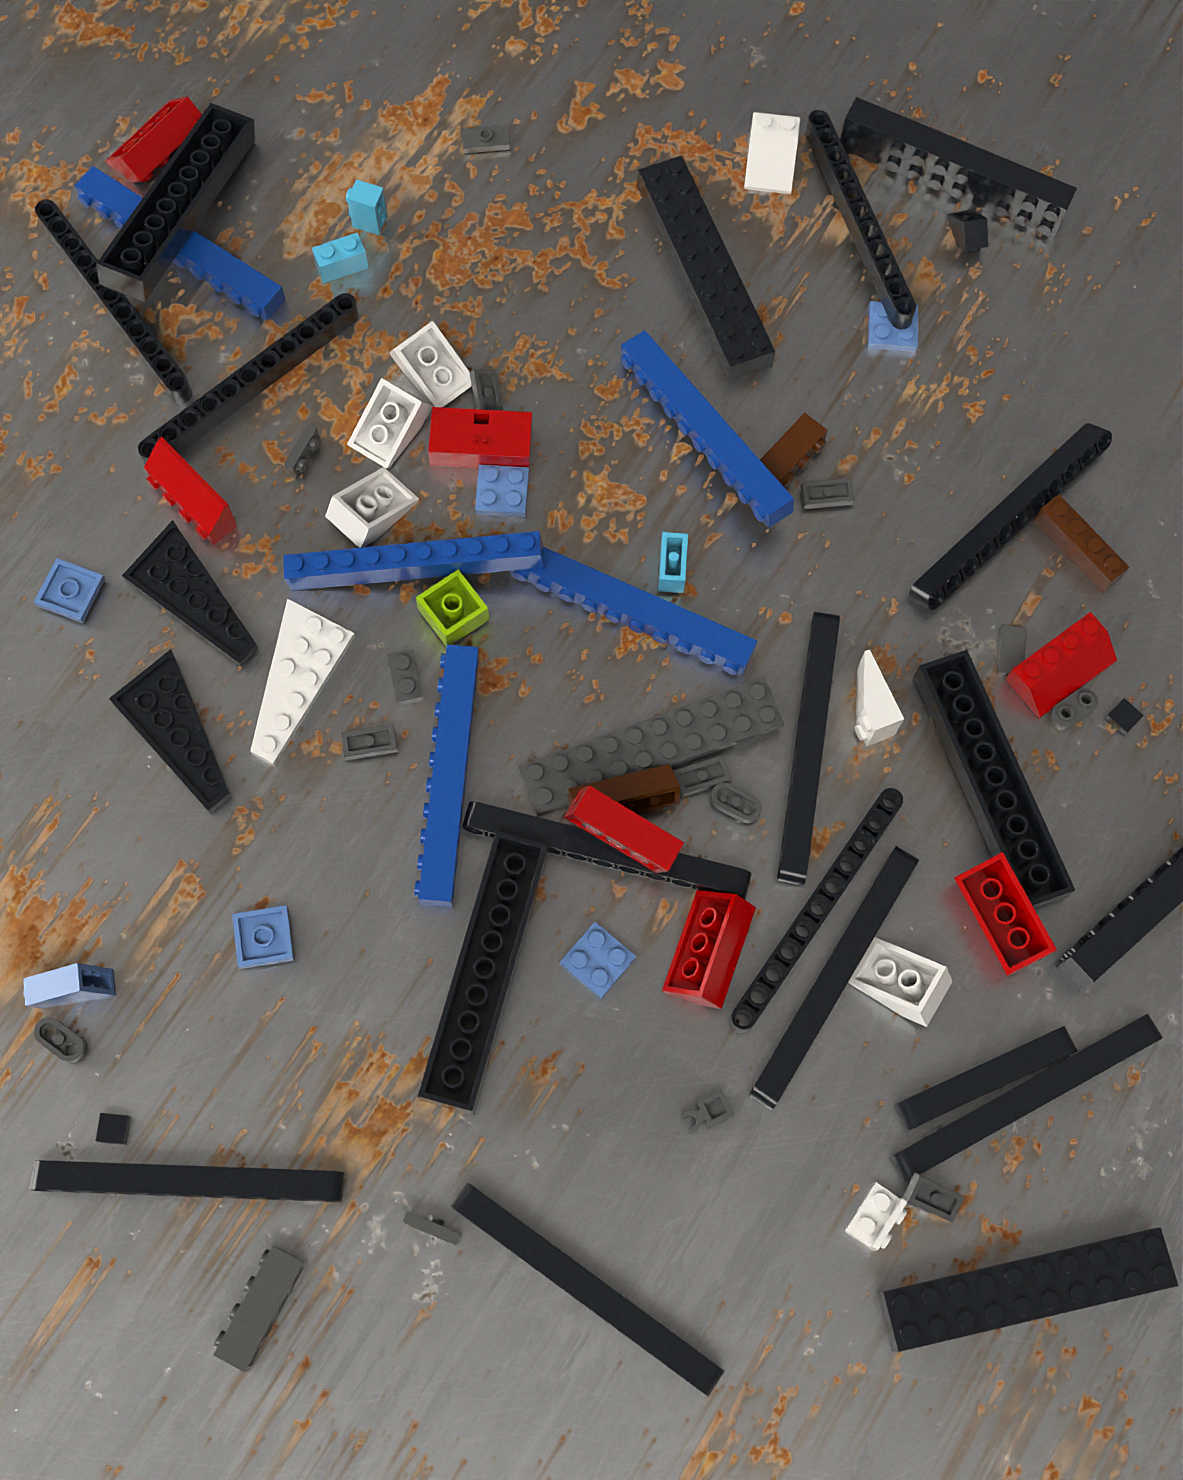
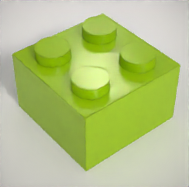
[416,569,489,647]

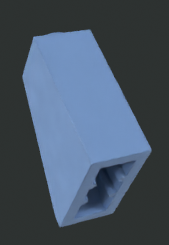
[23,963,115,1008]

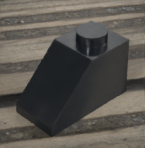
[947,209,989,253]

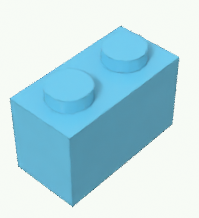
[346,180,388,235]
[312,233,368,284]
[658,532,688,593]

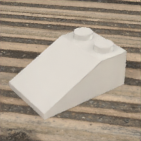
[744,112,800,194]
[389,321,472,407]
[347,378,433,469]
[325,467,419,548]
[855,649,904,747]
[849,937,953,1027]

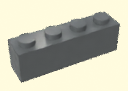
[213,1246,307,1372]

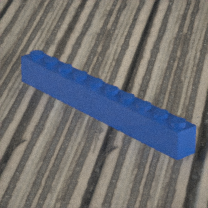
[74,166,285,321]
[620,330,794,528]
[284,531,544,591]
[510,547,757,676]
[414,645,479,908]

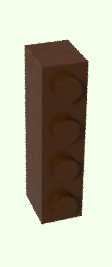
[760,413,828,487]
[1033,494,1129,594]
[568,764,680,829]

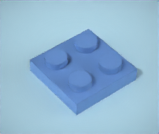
[868,301,918,352]
[475,465,529,517]
[34,558,105,623]
[232,905,294,969]
[559,922,637,999]

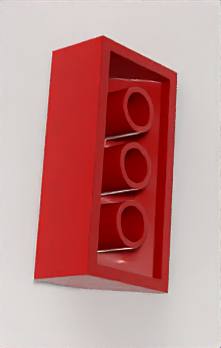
[105,96,202,183]
[144,437,237,545]
[1005,612,1117,719]
[954,852,1057,976]
[662,890,756,1009]

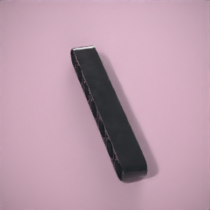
[895,1026,1078,1131]

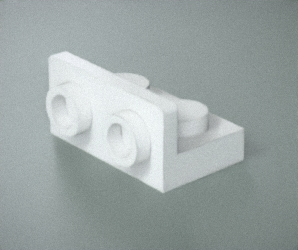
[845,1182,908,1251]

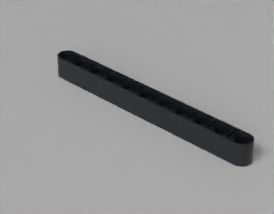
[806,110,916,330]
[35,199,192,404]
[138,293,359,464]
[909,423,1112,610]
[777,611,840,885]
[729,788,903,1034]
[462,801,752,900]
[748,846,920,1111]
[891,1014,1163,1182]
[30,1160,344,1202]
[451,1182,725,1397]

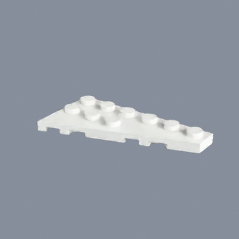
[250,599,355,766]

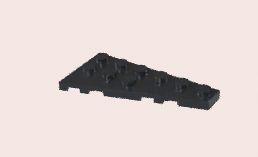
[122,520,258,667]
[109,649,231,814]

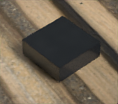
[1105,698,1144,735]
[95,1113,130,1145]

